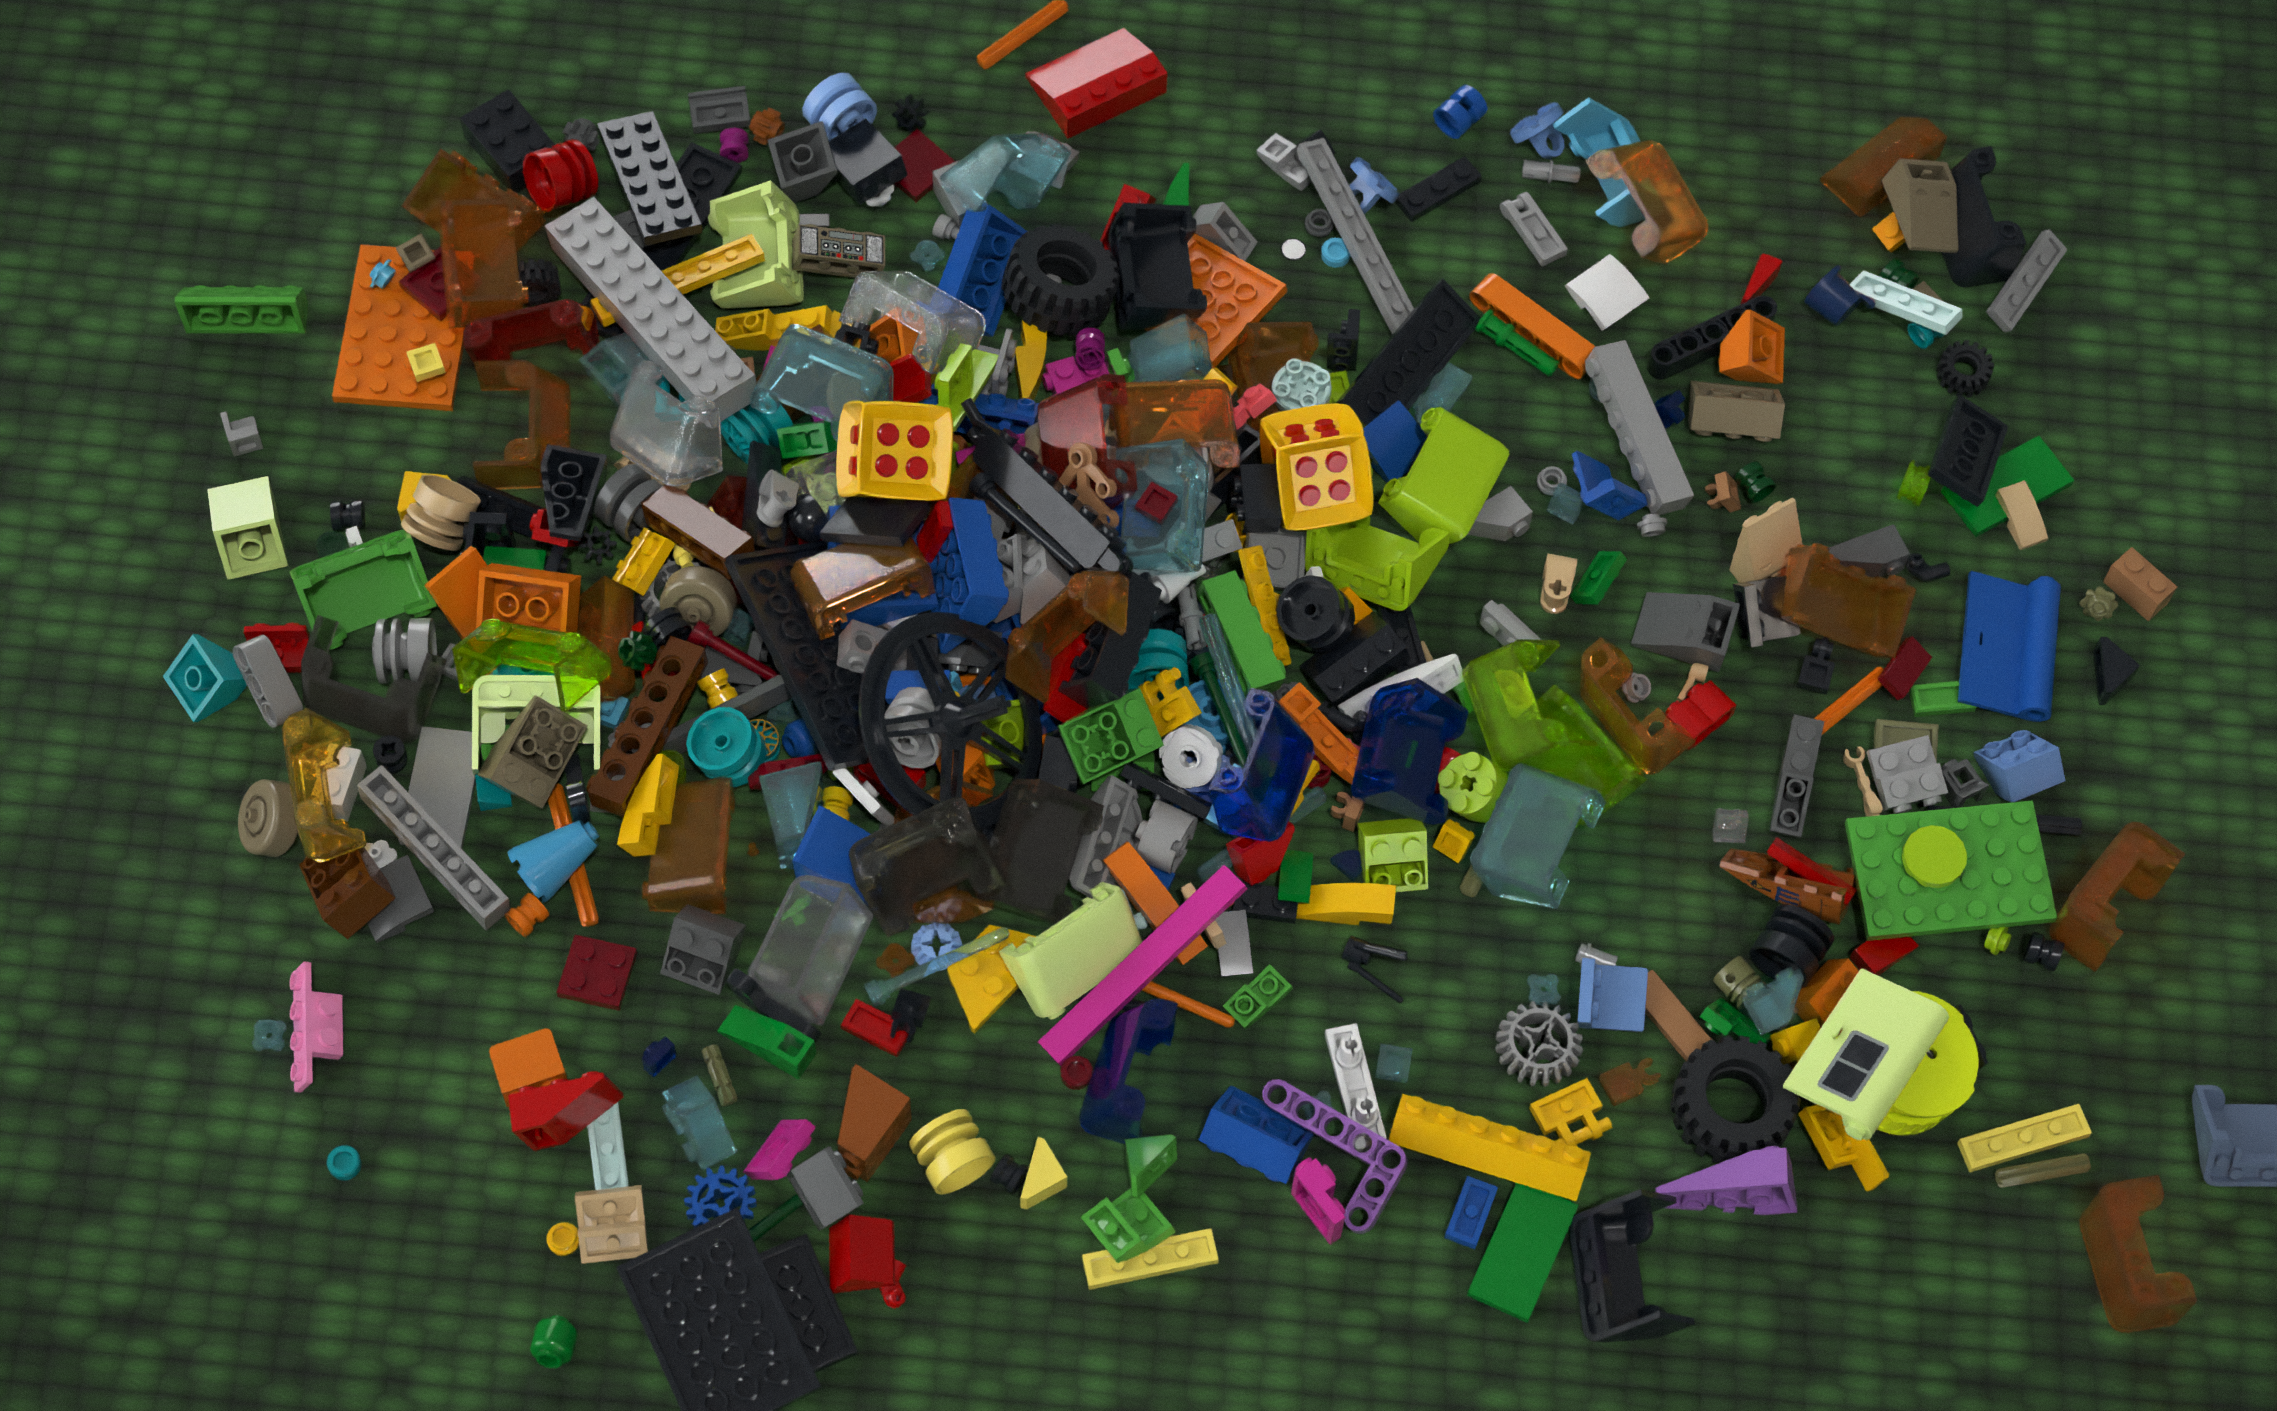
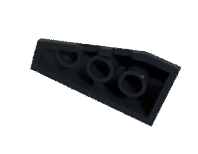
[540,444,607,542]

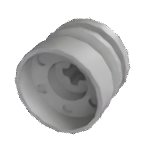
[372,618,437,684]

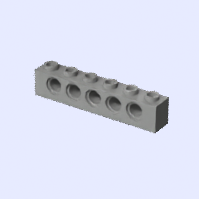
[357,765,510,930]

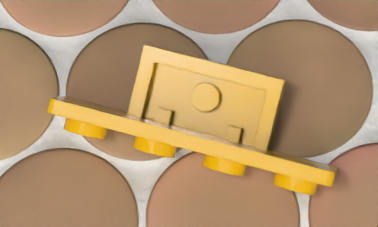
[1238,545,1291,666]
[1798,1104,1889,1192]

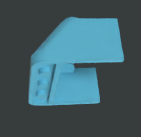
[1552,97,1672,227]

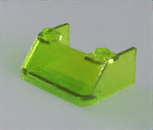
[452,619,612,712]
[1462,639,1598,772]

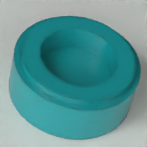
[327,1145,362,1180]

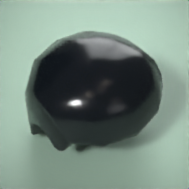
[786,493,828,543]

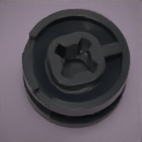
[641,607,692,653]

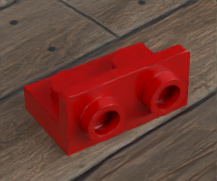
[530,508,583,547]

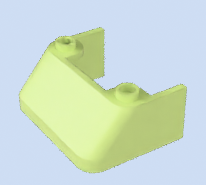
[472,675,600,775]

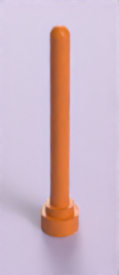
[1141,981,1235,1028]

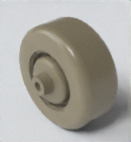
[659,566,737,636]
[238,779,301,857]

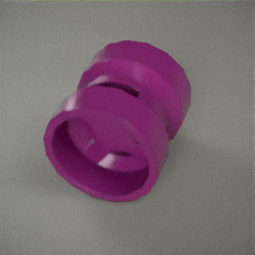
[1075,327,1105,369]

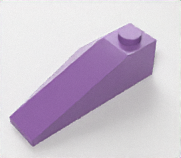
[1656,1146,1798,1215]

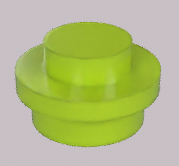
[1984,927,2011,956]

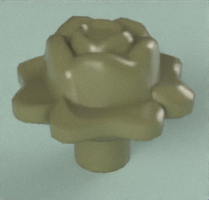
[2080,587,2118,621]

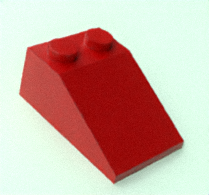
[1043,627,1089,723]

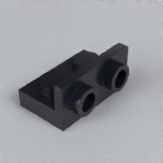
[1327,309,1360,372]

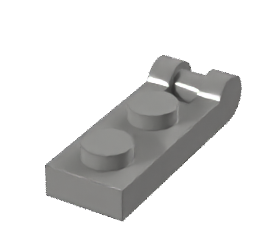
[1500,192,1568,266]

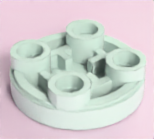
[1272,358,1331,411]

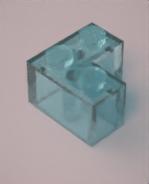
[661,1075,738,1170]

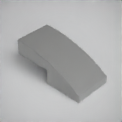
[1256,133,1312,191]
[1215,910,1253,976]

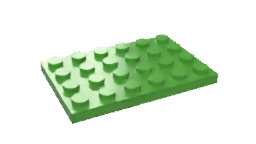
[1845,800,2057,941]

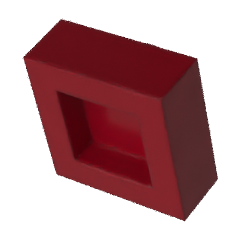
[1135,481,1178,525]

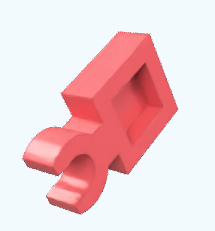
[1223,383,1277,430]

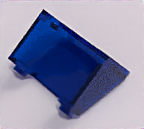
[1351,678,1469,825]
[1209,688,1315,842]
[1080,998,1178,1144]

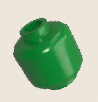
[530,1315,578,1368]

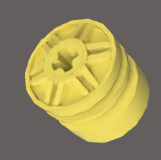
[909,1109,995,1195]

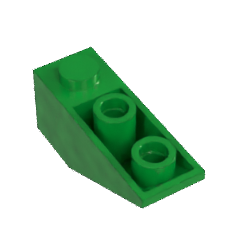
[717,1005,816,1080]

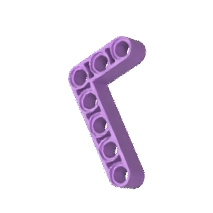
[1262,1079,1408,1234]

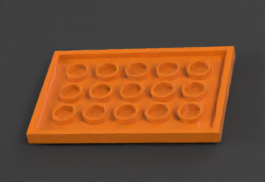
[332,244,479,411]

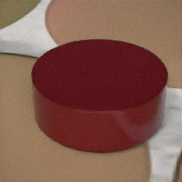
[1060,1056,1093,1090]

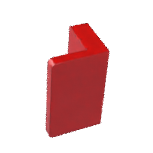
[872,354,932,403]

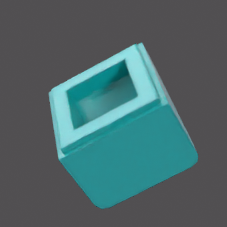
[475,774,512,811]

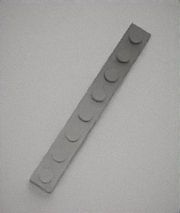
[1296,138,1414,335]

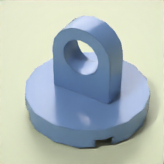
[1510,102,1565,159]
[1350,157,1399,214]

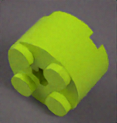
[1438,752,1512,823]

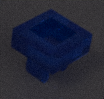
[1654,390,1685,429]

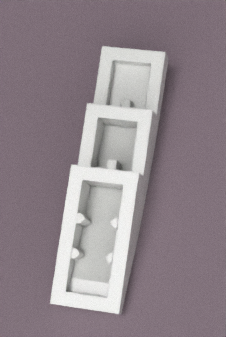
[1338,654,1466,733]

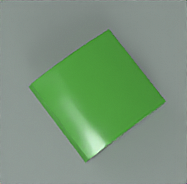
[1081,1188,1176,1263]

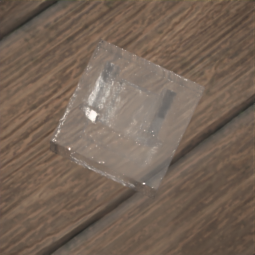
[1712,808,1749,843]

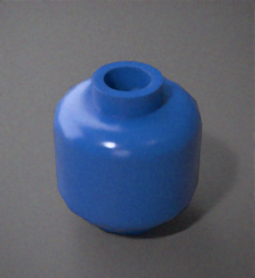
[782,717,820,758]

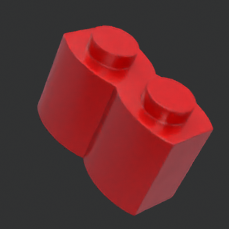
[1664,680,1737,750]

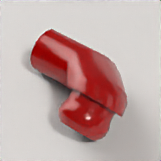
[879,1259,906,1308]

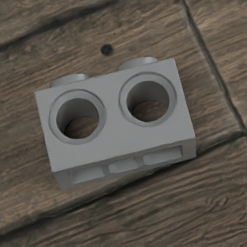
[837,619,907,674]

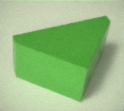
[1125,1134,1177,1198]

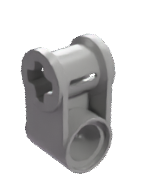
[757,469,799,527]

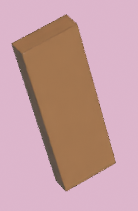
[1645,969,1711,1062]

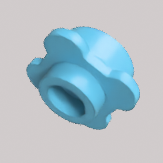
[369,259,396,289]

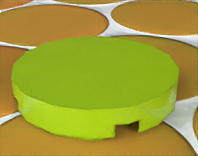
[1902,825,1967,888]

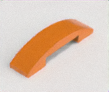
[1277,682,1387,792]

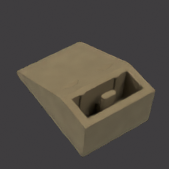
[1882,158,1958,253]
[478,695,588,808]

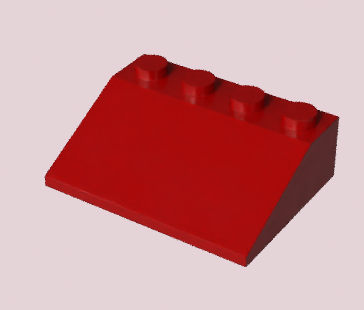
[1025,28,1168,139]

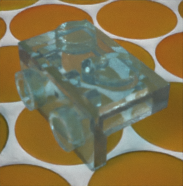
[1413,362,1473,426]

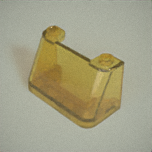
[282,708,366,862]

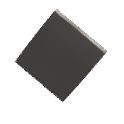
[367,855,434,943]

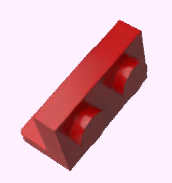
[244,623,311,673]

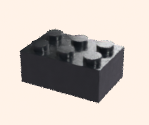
[460,89,555,195]

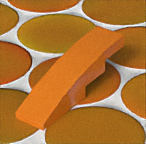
[1102,841,1208,965]

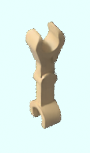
[1843,746,1883,817]

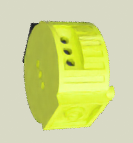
[1836,991,1988,1135]

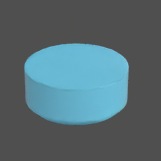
[1321,238,1350,268]

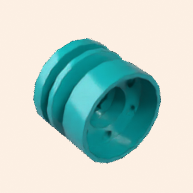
[717,386,793,465]

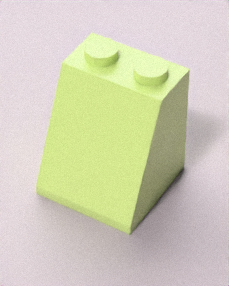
[207,476,288,580]

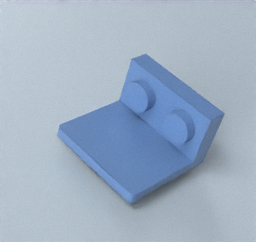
[1578,958,1648,1032]

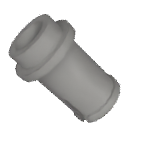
[1575,943,1618,967]

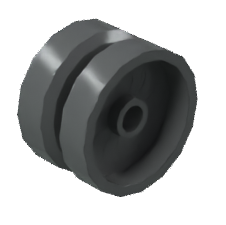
[594,464,664,543]

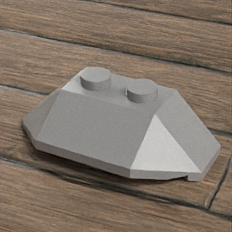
[1064,775,1143,899]

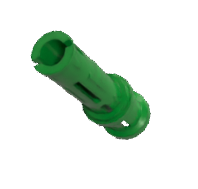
[1475,309,1560,377]

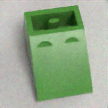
[1057,688,1164,784]

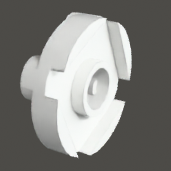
[1159,724,1223,788]

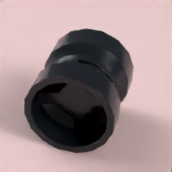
[330,499,366,531]
[2023,932,2065,972]

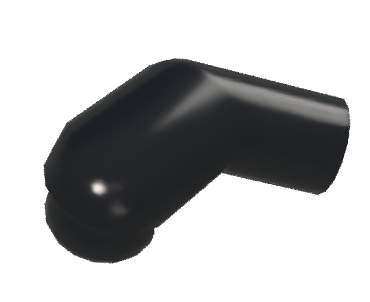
[1906,553,1950,582]

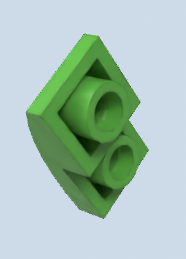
[1223,964,1293,1029]

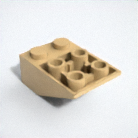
[1729,497,1804,583]

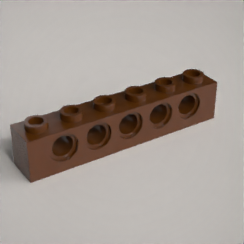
[587,636,708,818]

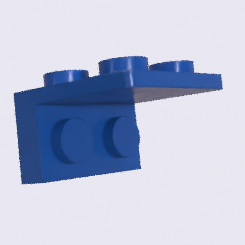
[1572,451,1648,520]

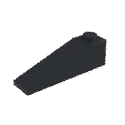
[741,441,798,551]

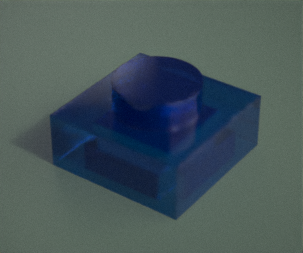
[642,1036,677,1078]

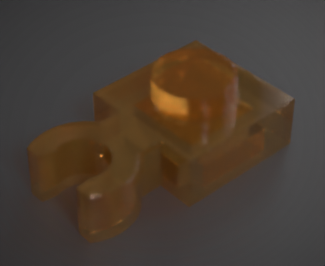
[1599,1058,1661,1106]

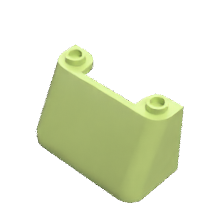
[708,181,804,309]
[998,882,1143,1020]

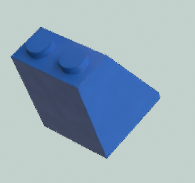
[792,805,895,911]

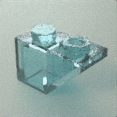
[1742,967,1804,1035]

